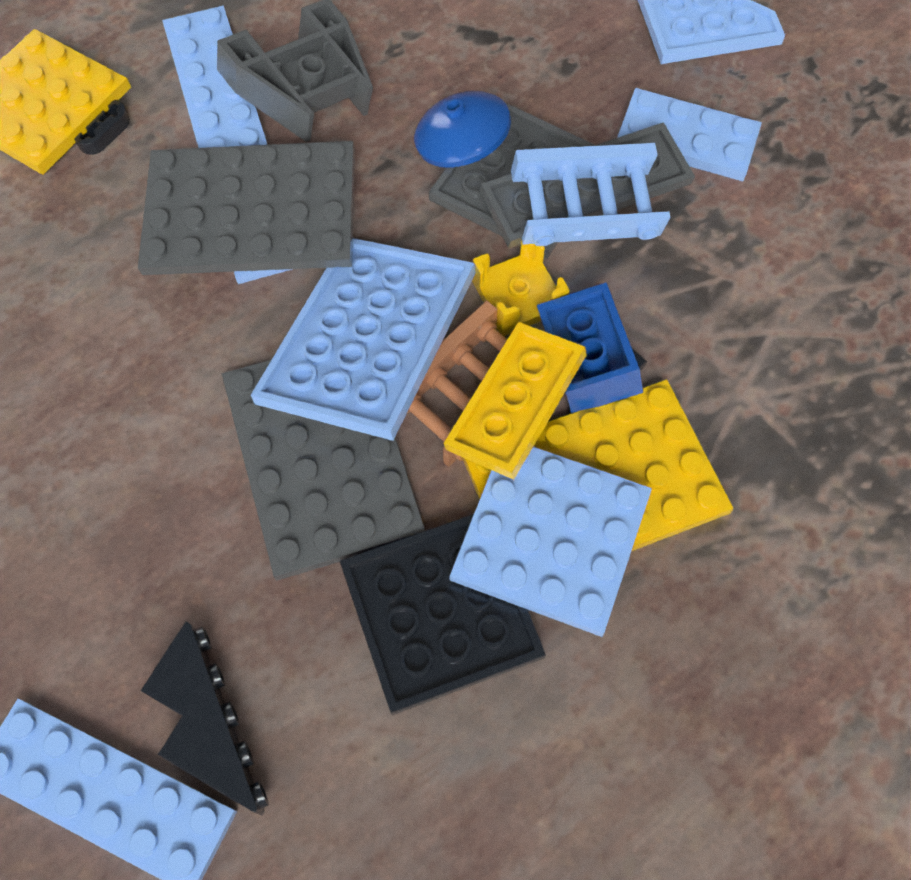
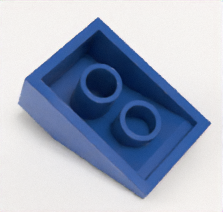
[537,282,643,414]

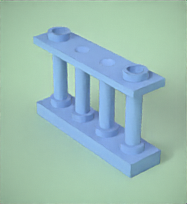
[511,143,671,246]

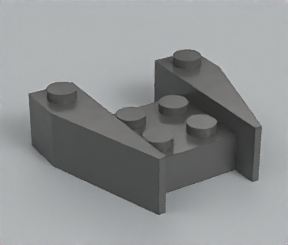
[217,0,373,142]

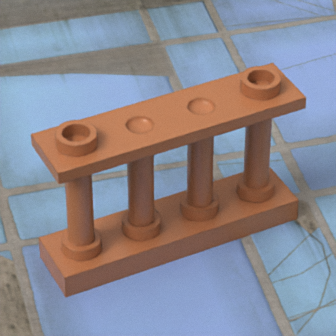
[407,301,507,467]

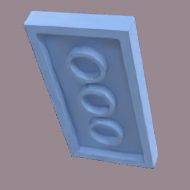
[617,88,762,181]

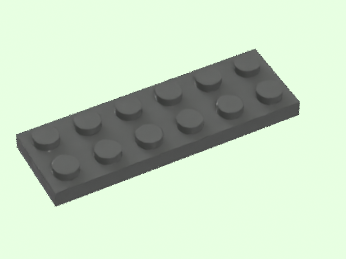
[479,122,695,248]

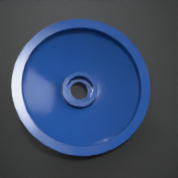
[414,91,511,168]

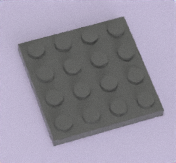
[429,103,594,259]

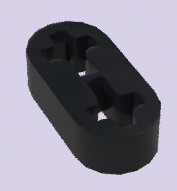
[74,100,130,155]

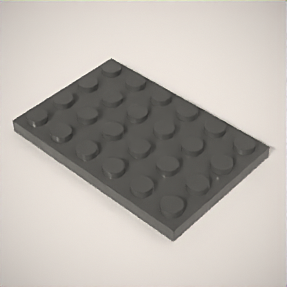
[138,141,355,275]
[222,360,425,581]

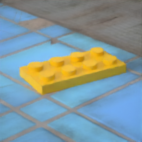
[444,322,587,480]

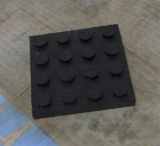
[339,514,546,715]

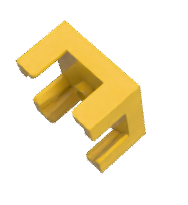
[472,241,569,336]

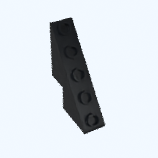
[140,622,269,815]

